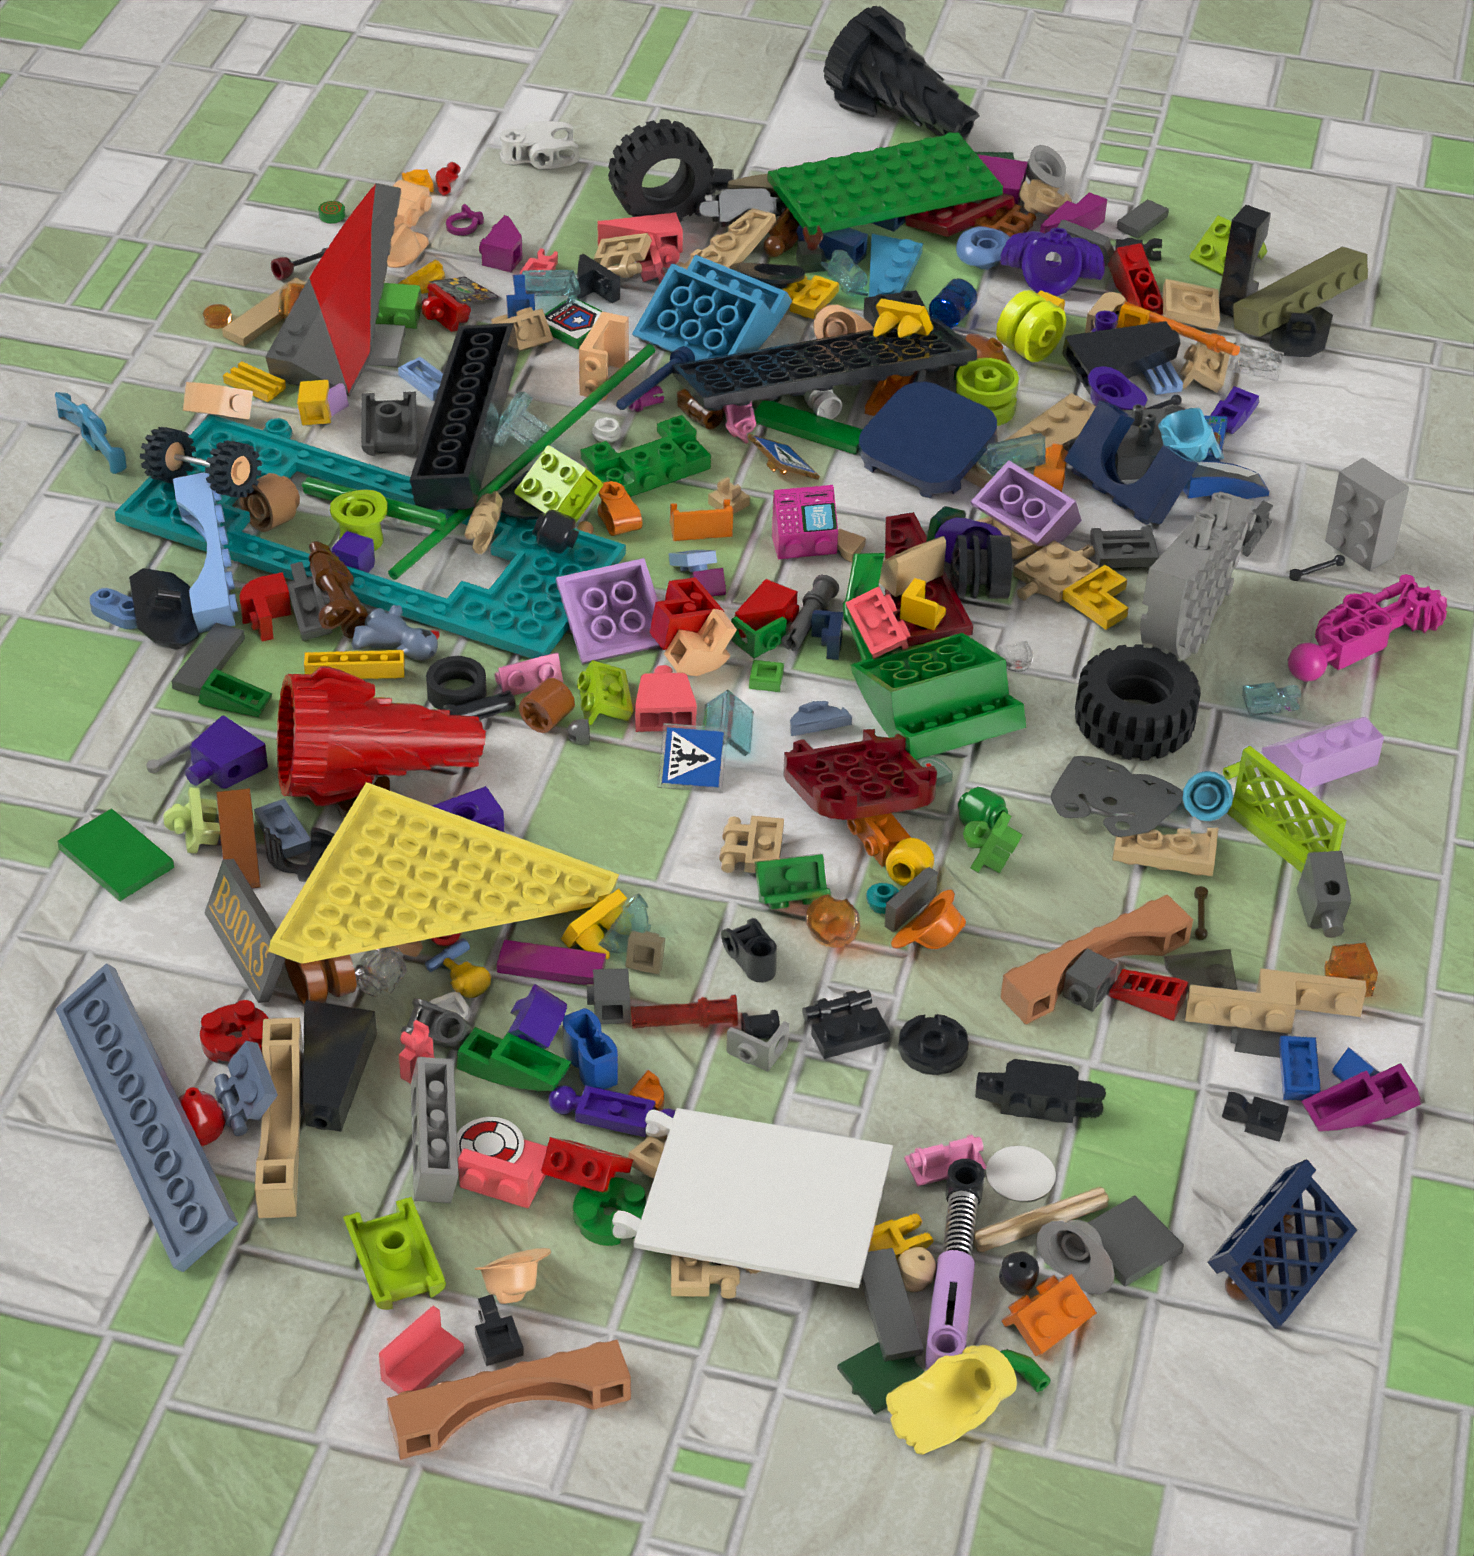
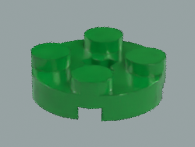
[573,1177,647,1246]

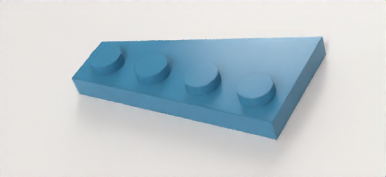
[869,234,923,297]

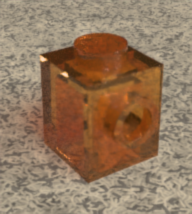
[1324,943,1378,997]

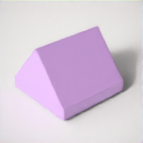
[328,383,349,416]

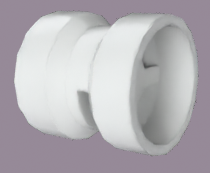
[804,389,842,420]

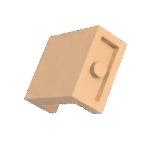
[579,311,629,401]

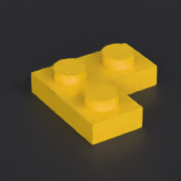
[1062,565,1129,630]

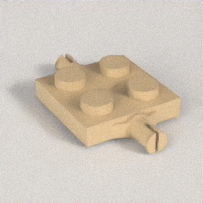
[1013,540,1100,602]

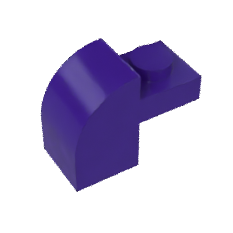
[508,984,567,1049]

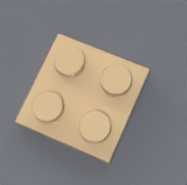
[1163,279,1220,330]

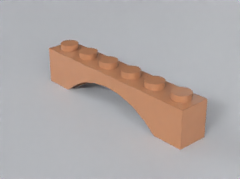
[1000,894,1193,1025]
[387,1339,631,1460]

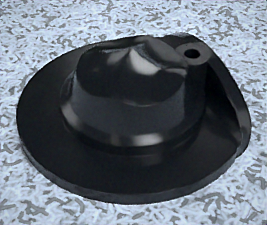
[737,262,805,289]

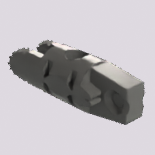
[1242,500,1273,557]

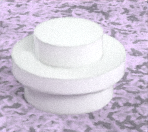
[592,417,621,443]

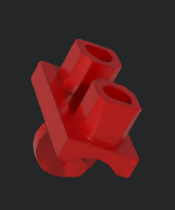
[421,283,471,332]

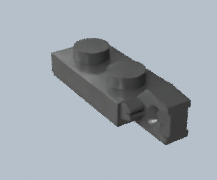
[287,562,333,641]

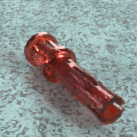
[631,994,738,1029]

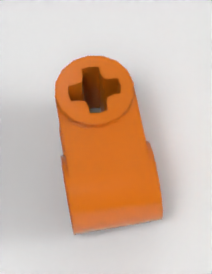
[597,481,642,536]

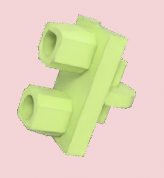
[163,787,220,854]

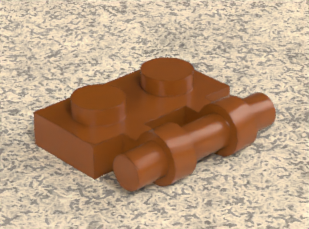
[971,204,1036,237]

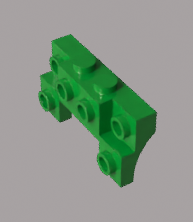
[580,415,711,497]

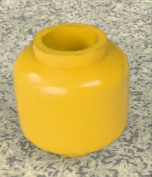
[886,838,934,887]

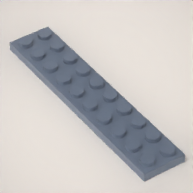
[55,963,239,1272]

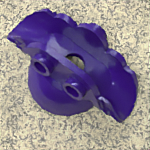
[1000,228,1105,297]

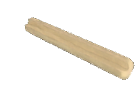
[973,1187,1109,1252]

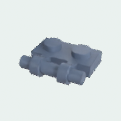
[214,1041,278,1136]

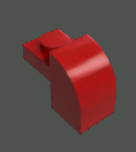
[239,572,292,641]

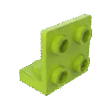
[1189,215,1268,276]
[514,445,604,523]

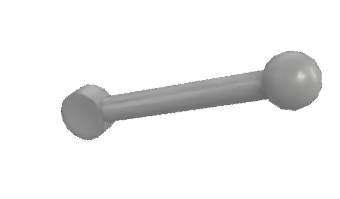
[146,734,201,773]

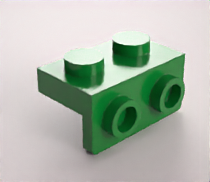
[755,853,831,909]

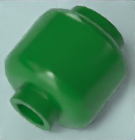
[958,786,1008,830]

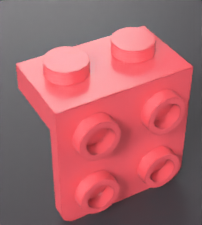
[458,1139,547,1208]

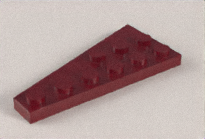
[885,512,973,649]

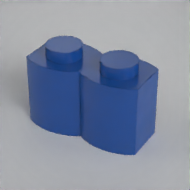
[562,1008,618,1090]

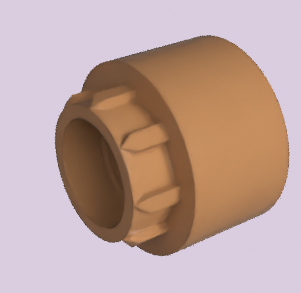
[239,473,300,532]

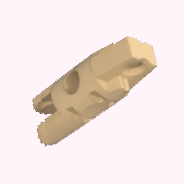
[464,491,503,554]

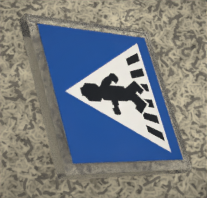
[657,723,728,793]

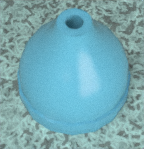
[1182,771,1233,821]

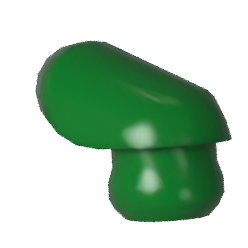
[1000,1349,1051,1392]

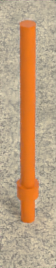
[1125,301,1240,356]

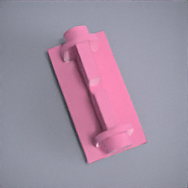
[723,401,756,443]
[495,652,563,696]
[904,1135,986,1186]

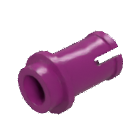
[628,385,664,412]

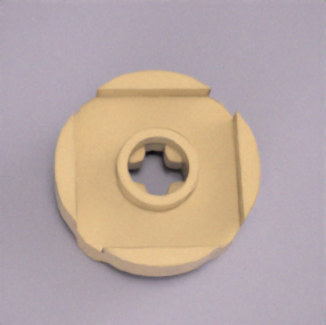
[1019,179,1072,217]

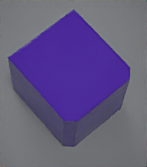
[332,531,375,573]

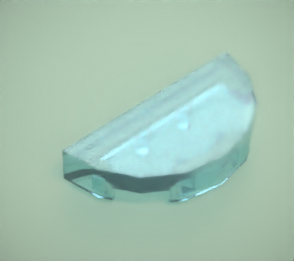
[598,893,651,954]

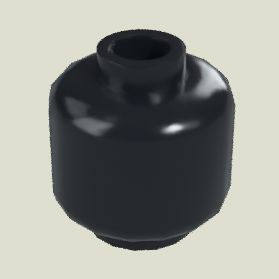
[532,509,579,554]

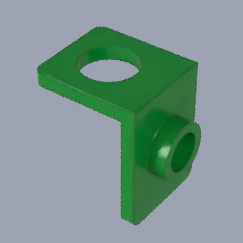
[731,616,787,659]

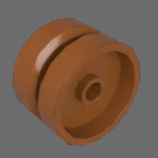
[284,954,357,1005]

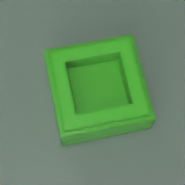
[749,660,784,692]

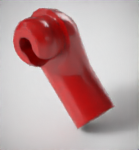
[435,162,461,195]

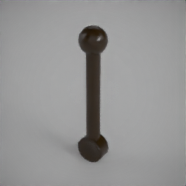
[1194,886,1208,940]

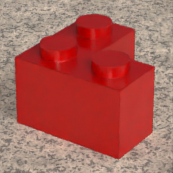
[649,577,724,650]

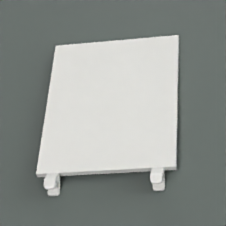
[612,1108,893,1288]

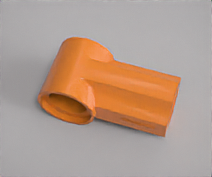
[1033,444,1068,492]

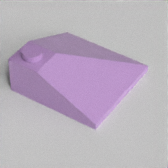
[556,558,660,665]

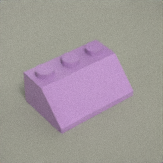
[971,460,1082,546]
[1261,717,1384,789]

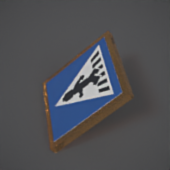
[747,434,820,480]

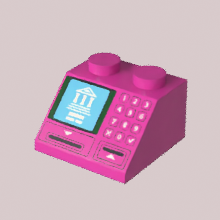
[772,485,838,559]

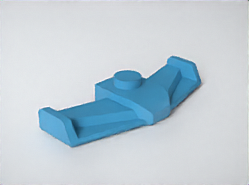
[55,392,127,474]

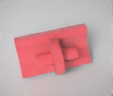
[637,235,680,284]

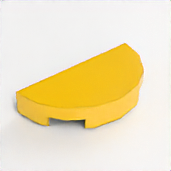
[399,259,445,294]

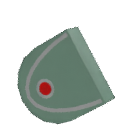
[917,757,953,787]

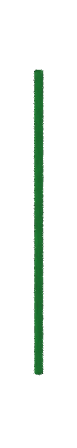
[388,344,655,580]

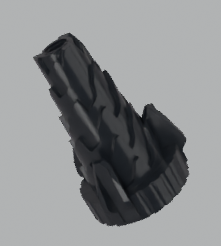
[823,6,980,140]

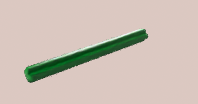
[301,477,448,530]

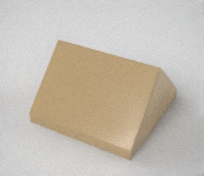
[879,536,946,597]

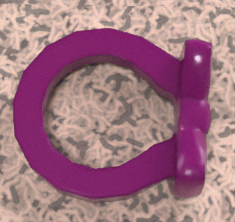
[446,204,484,236]

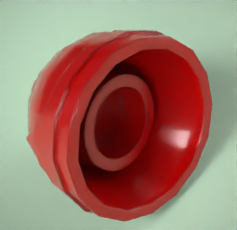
[178,1087,225,1146]

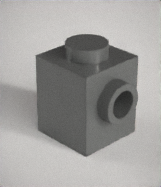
[587,968,630,1024]

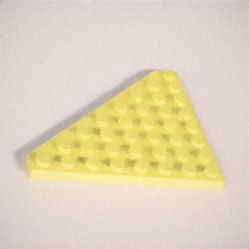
[268,782,619,964]

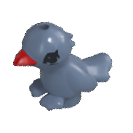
[351,605,440,661]

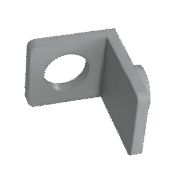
[727,1021,789,1072]

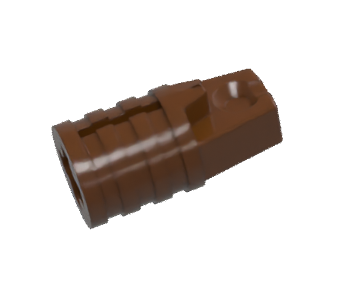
[677,389,724,430]

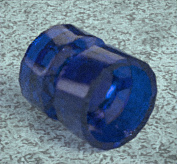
[929,278,978,328]

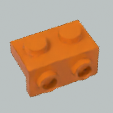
[1001,1274,1097,1356]

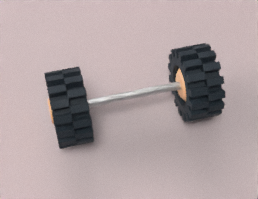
[140,427,262,498]

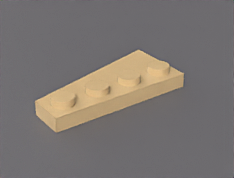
[677,208,777,270]

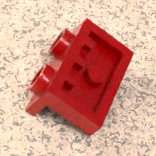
[541,1137,634,1192]

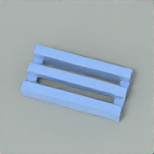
[398,357,443,401]
[1143,361,1183,395]

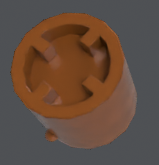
[519,678,575,733]

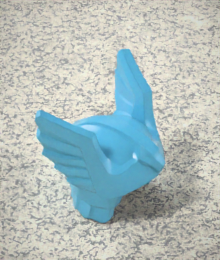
[1158,407,1224,462]

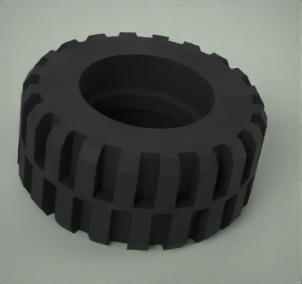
[608,119,715,222]
[1075,644,1201,761]

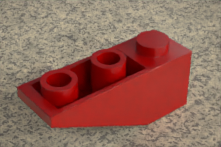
[1108,243,1163,316]

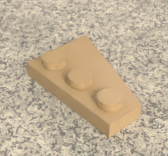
[1112,828,1219,876]

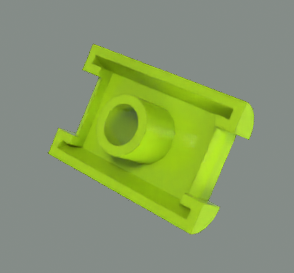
[343,1197,446,1310]

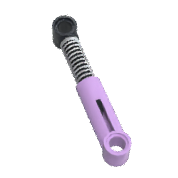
[925,1159,985,1370]

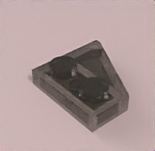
[1164,949,1238,994]

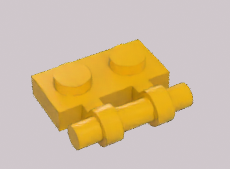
[781,275,839,319]

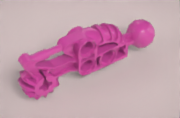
[1287,574,1447,682]

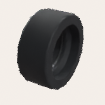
[426,656,487,709]

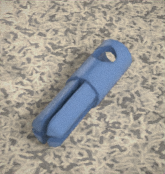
[425,938,470,972]

